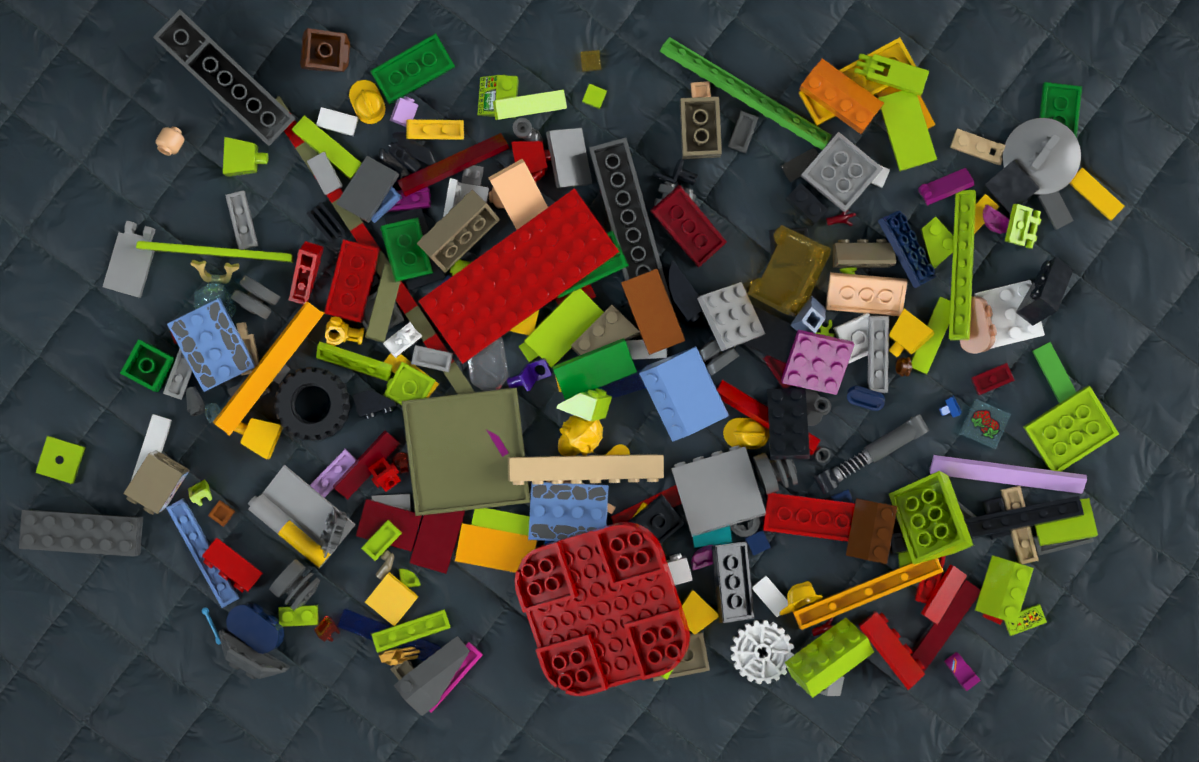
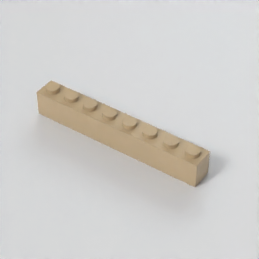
[508,454,664,485]

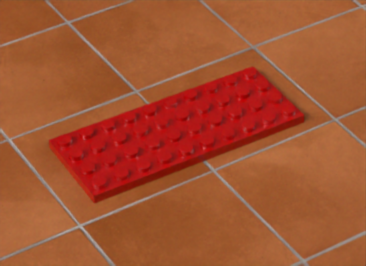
[419,188,619,364]

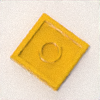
[365,572,419,626]

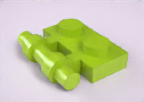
[1005,204,1041,249]

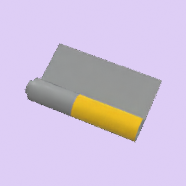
[248,465,355,569]

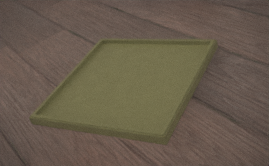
[402,388,530,516]

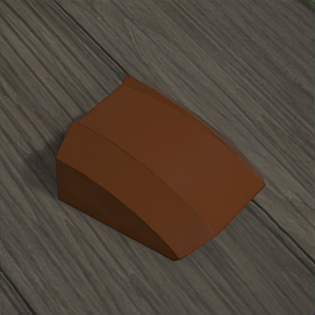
[300,28,350,72]

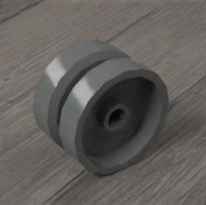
[230,275,281,320]
[699,340,740,376]

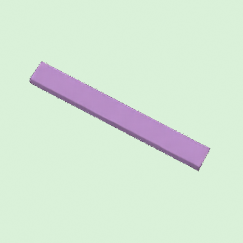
[930,455,1087,494]

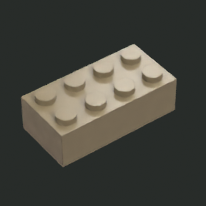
[417,189,500,273]

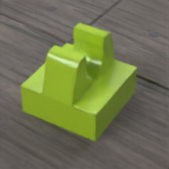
[188,479,212,506]

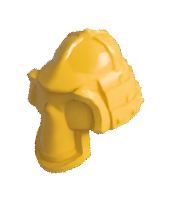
[558,415,603,456]

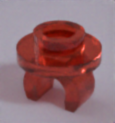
[392,452,409,474]

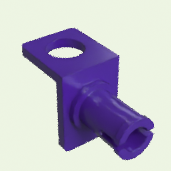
[507,358,553,391]

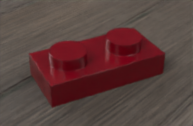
[971,363,1015,395]

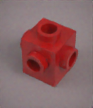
[368,457,401,492]

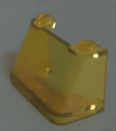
[748,225,831,317]

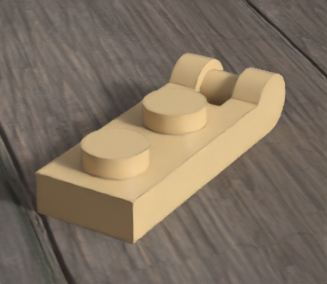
[950,129,1006,165]

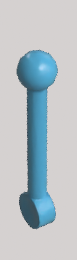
[202,607,221,645]

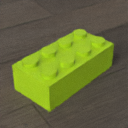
[784,618,874,698]

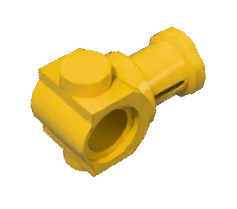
[325,317,364,346]

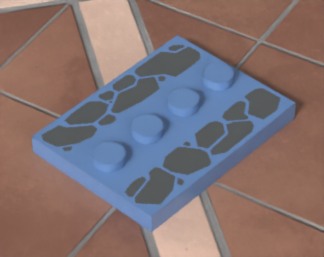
[167,298,256,392]
[528,482,609,541]

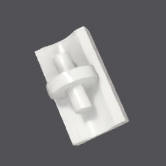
[383,322,422,358]

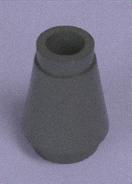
[185,386,206,416]

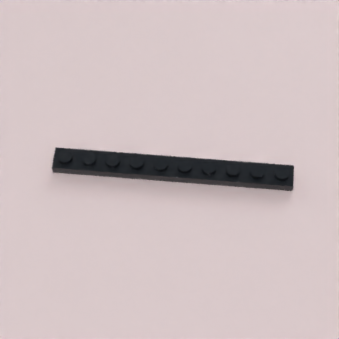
[890,496,1084,555]

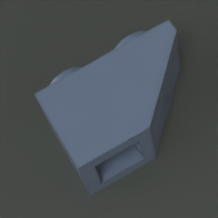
[791,296,826,333]

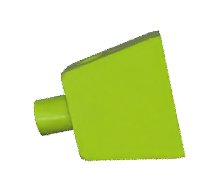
[223,137,268,176]

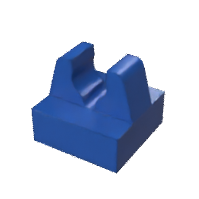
[939,396,962,418]

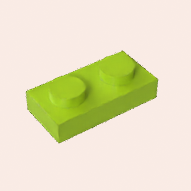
[278,605,319,627]

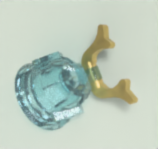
[191,260,240,318]

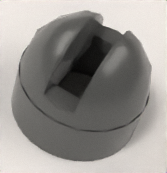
[814,446,830,463]

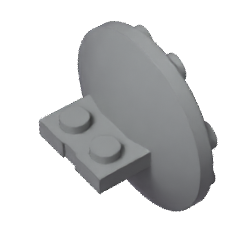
[1002,118,1081,195]

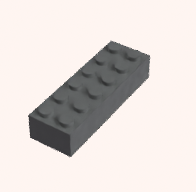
[19,509,143,556]

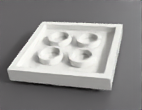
[974,280,1045,349]

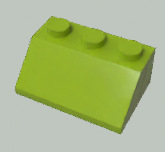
[975,555,1034,624]

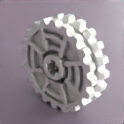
[730,620,794,684]

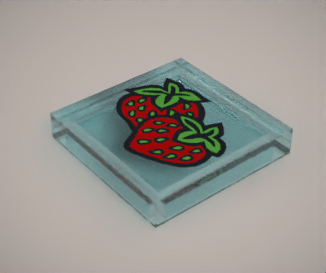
[959,399,1011,449]

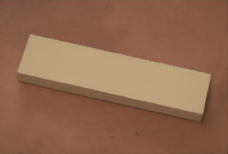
[1001,486,1039,564]

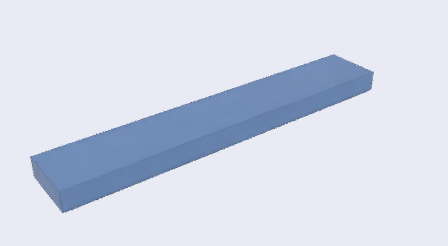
[166,498,240,608]

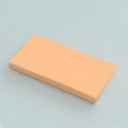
[488,159,548,230]
[825,272,908,316]

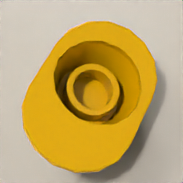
[349,80,386,124]
[723,418,769,449]
[779,581,823,615]

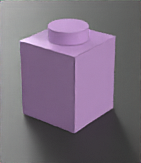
[390,96,418,127]

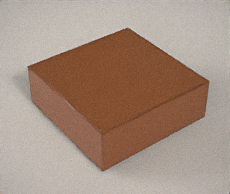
[208,500,236,527]

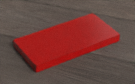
[324,239,381,323]

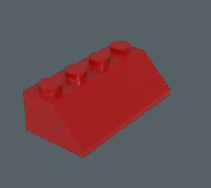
[858,611,925,690]

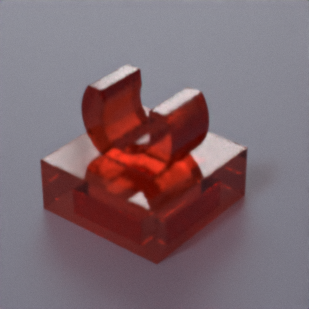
[314,615,340,642]

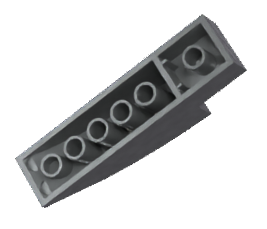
[153,9,296,146]

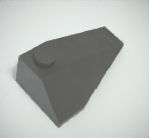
[394,636,470,716]

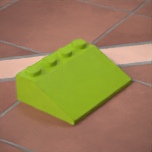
[889,471,973,565]

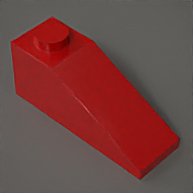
[289,241,324,305]

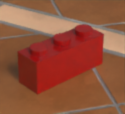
[202,538,263,593]

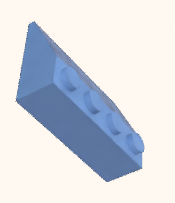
[639,347,729,442]

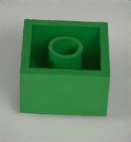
[120,339,176,392]

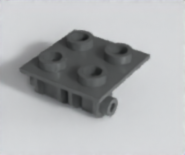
[320,507,348,558]

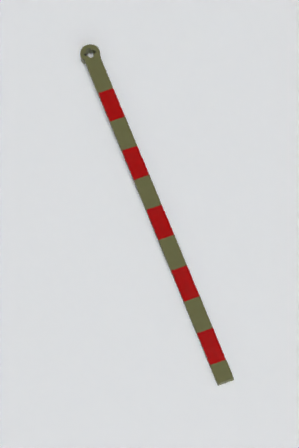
[276,96,475,394]

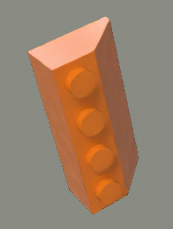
[800,58,884,134]

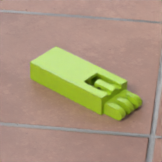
[854,54,929,96]

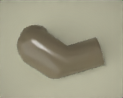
[376,550,395,580]

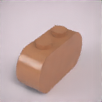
[960,296,997,354]

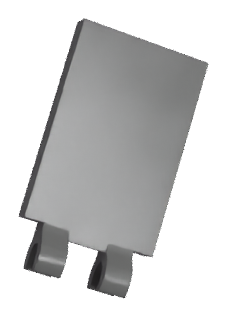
[103,221,155,298]

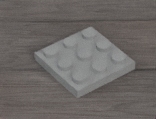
[801,132,883,212]
[697,282,765,351]

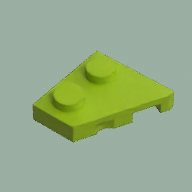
[921,217,954,269]

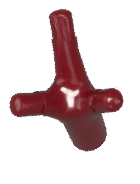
[826,210,856,226]
[811,617,834,636]

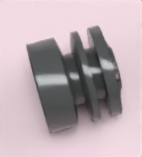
[753,453,798,495]
[269,559,321,611]

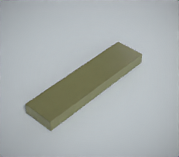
[365,264,400,343]

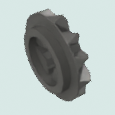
[730,517,760,537]

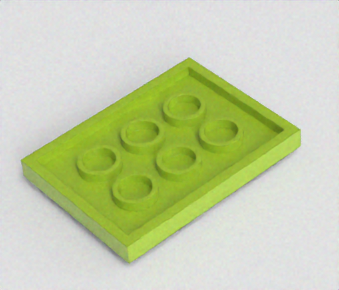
[1023,385,1119,472]

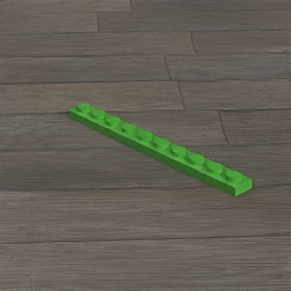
[660,37,832,150]

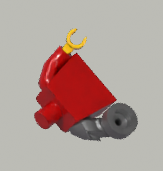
[511,118,551,183]

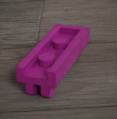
[918,168,974,205]
[388,187,432,212]

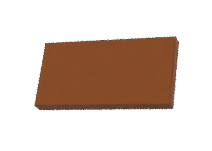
[621,269,685,355]

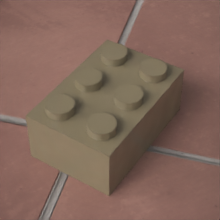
[680,97,722,159]

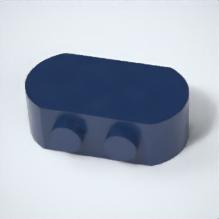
[226,603,284,654]

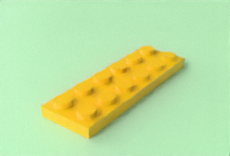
[799,37,916,126]

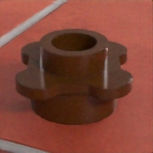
[895,357,912,377]

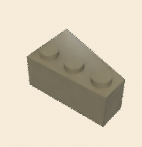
[571,305,639,356]

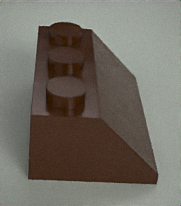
[846,498,898,564]

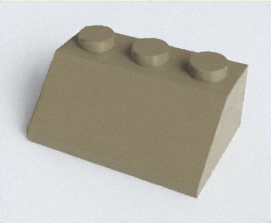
[833,239,896,268]

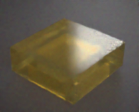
[581,50,601,72]

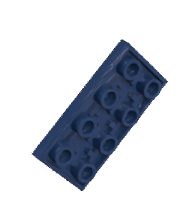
[878,210,936,289]

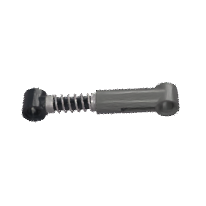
[813,414,930,494]

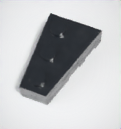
[1015,257,1073,326]

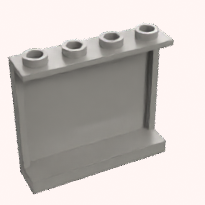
[671,445,766,537]

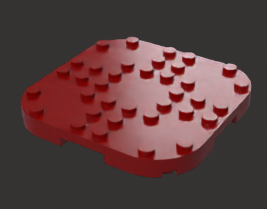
[515,522,690,696]

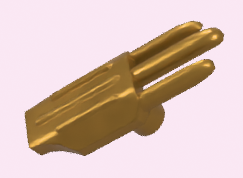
[379,647,420,665]

